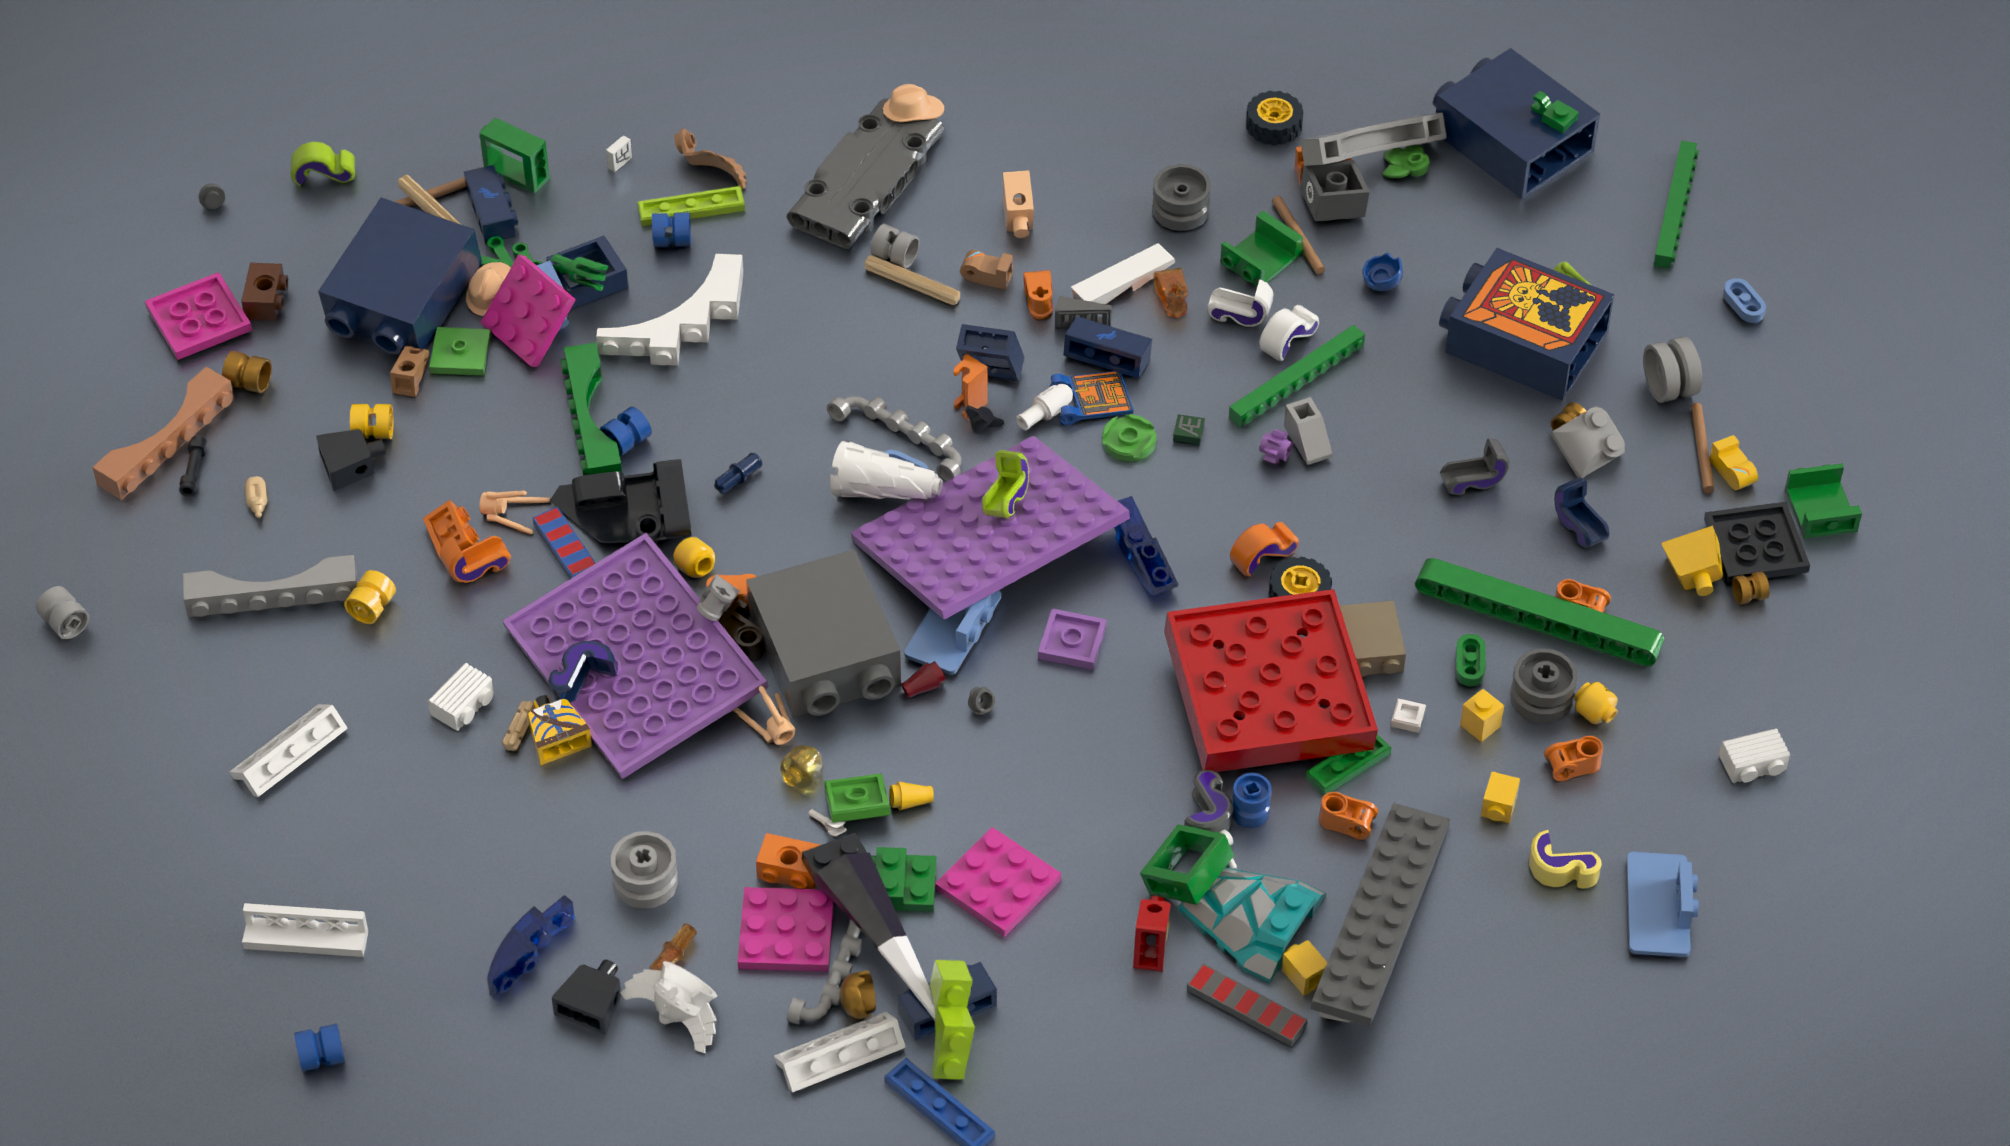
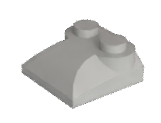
[1550,406,1625,478]

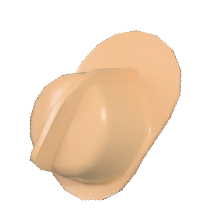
[883,84,944,122]
[466,262,510,316]

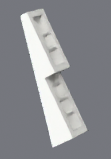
[1071,243,1175,315]

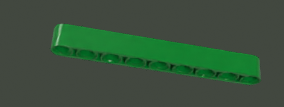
[1415,558,1665,666]

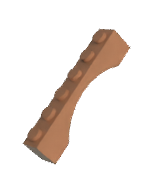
[92,367,234,500]

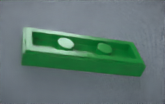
[1305,734,1391,796]

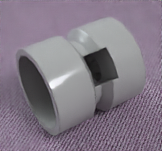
[871,224,920,268]
[36,586,90,639]

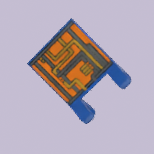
[1049,371,1134,426]

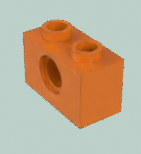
[756,833,820,889]

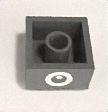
[1300,160,1370,221]

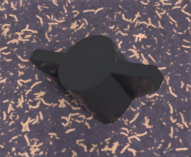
[965,405,1004,432]

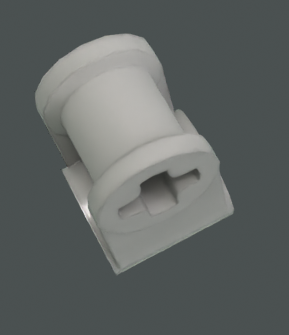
[697,575,740,621]

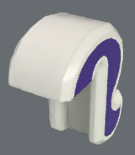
[1207,280,1274,327]
[1259,305,1319,362]

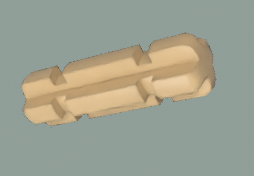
[502,701,536,751]

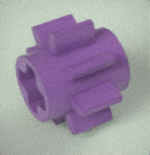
[1259,429,1293,464]

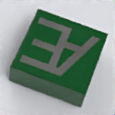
[1173,414,1205,445]

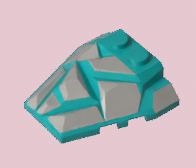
[1178,868,1326,984]

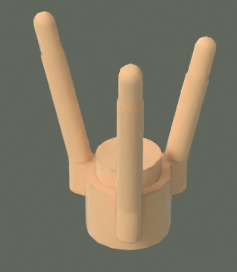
[479,491,550,535]
[732,686,795,745]

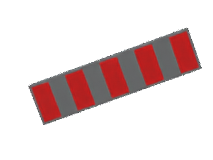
[1187,963,1308,1047]

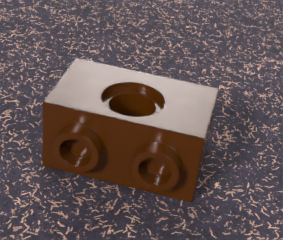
[241,262,288,321]

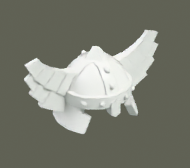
[620,961,717,1053]

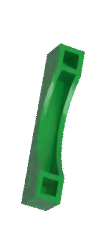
[560,342,622,476]

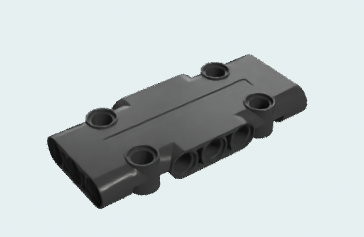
[786,98,944,249]

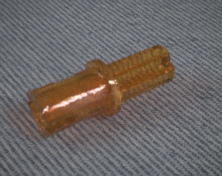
[650,923,697,970]

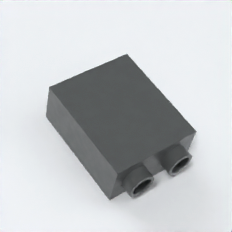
[746,549,901,717]

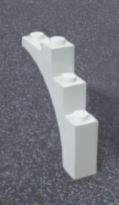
[596,254,743,366]

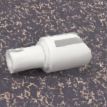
[1016,384,1073,431]

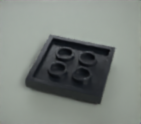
[1704,502,1810,583]

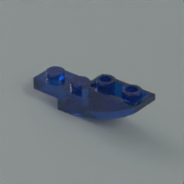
[1114,496,1179,596]
[487,895,575,999]

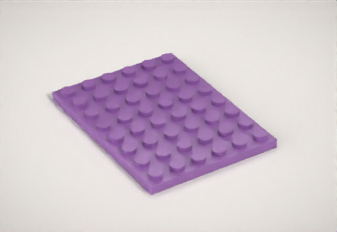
[851,436,1130,620]
[502,533,769,779]

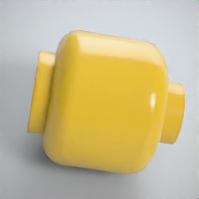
[673,537,715,578]
[1574,682,1618,725]

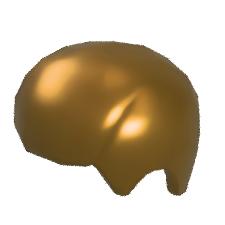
[840,970,876,1019]

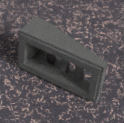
[1055,296,1112,328]

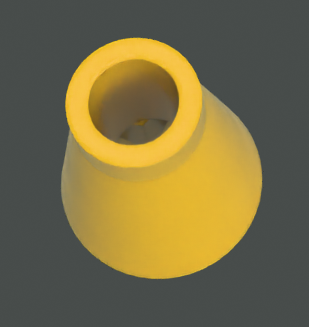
[889,781,934,811]

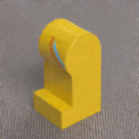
[1710,435,1758,490]

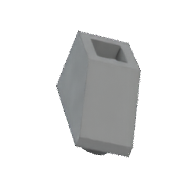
[1284,397,1333,465]

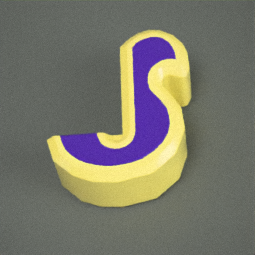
[1529,830,1602,889]

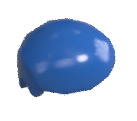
[1362,253,1403,292]

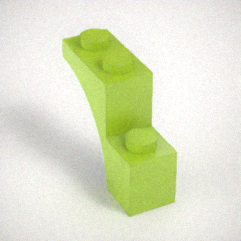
[929,960,975,1080]

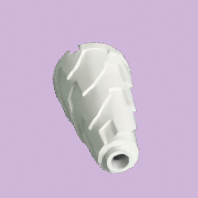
[830,440,942,500]

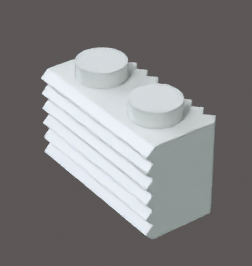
[428,663,494,731]
[1719,728,1790,784]

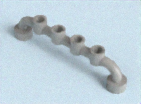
[827,396,961,482]
[786,920,863,1024]

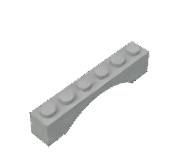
[1300,113,1446,166]
[183,555,358,617]

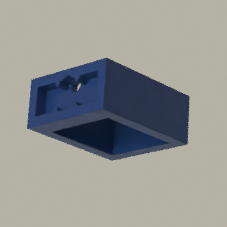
[546,236,629,310]
[956,324,1025,382]

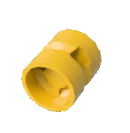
[350,404,394,439]
[344,570,396,624]

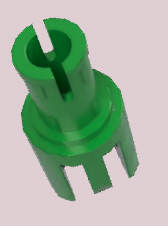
[551,254,608,291]

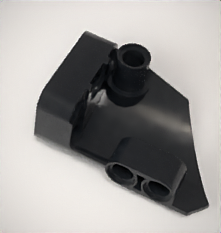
[550,459,692,543]

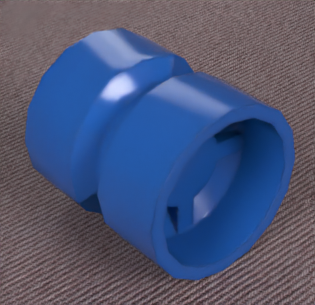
[652,212,691,247]
[600,406,652,456]
[1232,773,1272,828]
[294,1023,345,1072]

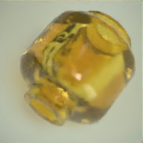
[780,745,823,789]

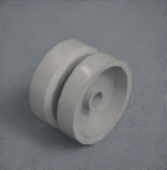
[1643,337,1703,403]
[610,831,678,909]

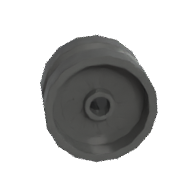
[1152,164,1211,231]
[1510,649,1578,723]

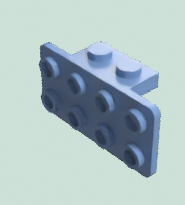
[904,590,1001,675]
[1627,852,1699,957]

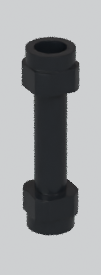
[179,435,207,497]

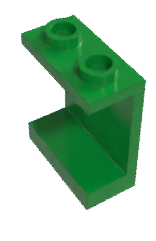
[1220,211,1303,287]
[1785,463,1862,539]

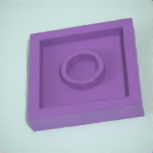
[1038,609,1107,670]

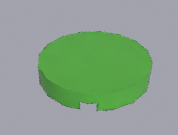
[1102,414,1157,462]

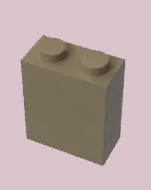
[1340,601,1406,677]

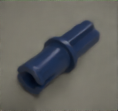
[714,452,763,494]

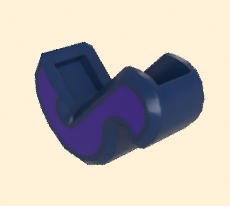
[1554,477,1610,548]
[548,640,618,703]

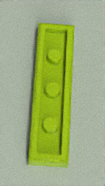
[637,186,745,226]

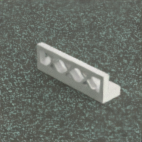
[229,704,348,797]
[242,903,369,957]
[774,1012,906,1092]

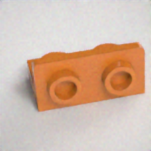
[423,500,479,559]

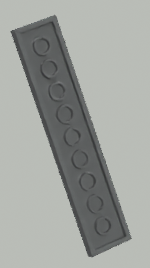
[1311,803,1450,1027]

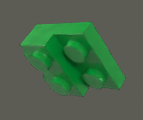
[871,847,937,912]

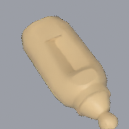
[244,476,268,518]

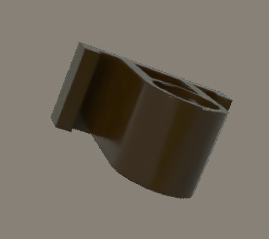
[718,599,764,662]

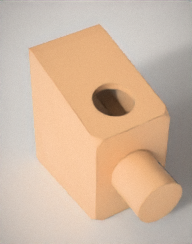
[1002,171,1034,238]

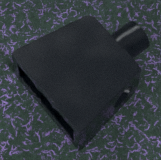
[316,429,386,491]
[552,960,621,1035]

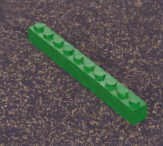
[1653,140,1699,269]
[1229,325,1365,427]

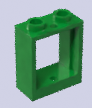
[479,118,550,194]
[1140,824,1234,905]

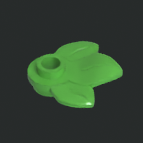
[1383,144,1430,178]

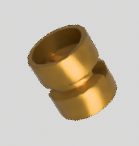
[222,351,272,393]

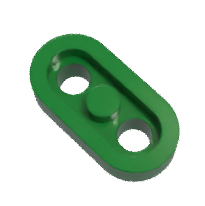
[1456,634,1486,686]

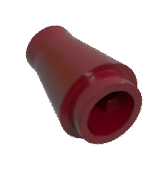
[901,661,946,699]

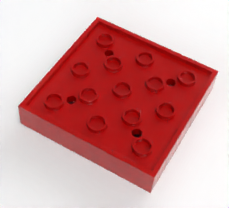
[1164,589,1378,772]

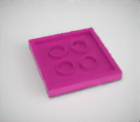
[481,255,576,367]
[145,272,252,360]
[935,827,1061,937]
[737,887,834,972]

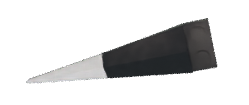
[801,833,935,1020]

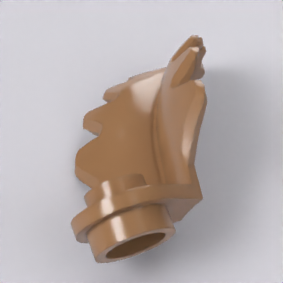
[674,128,747,190]

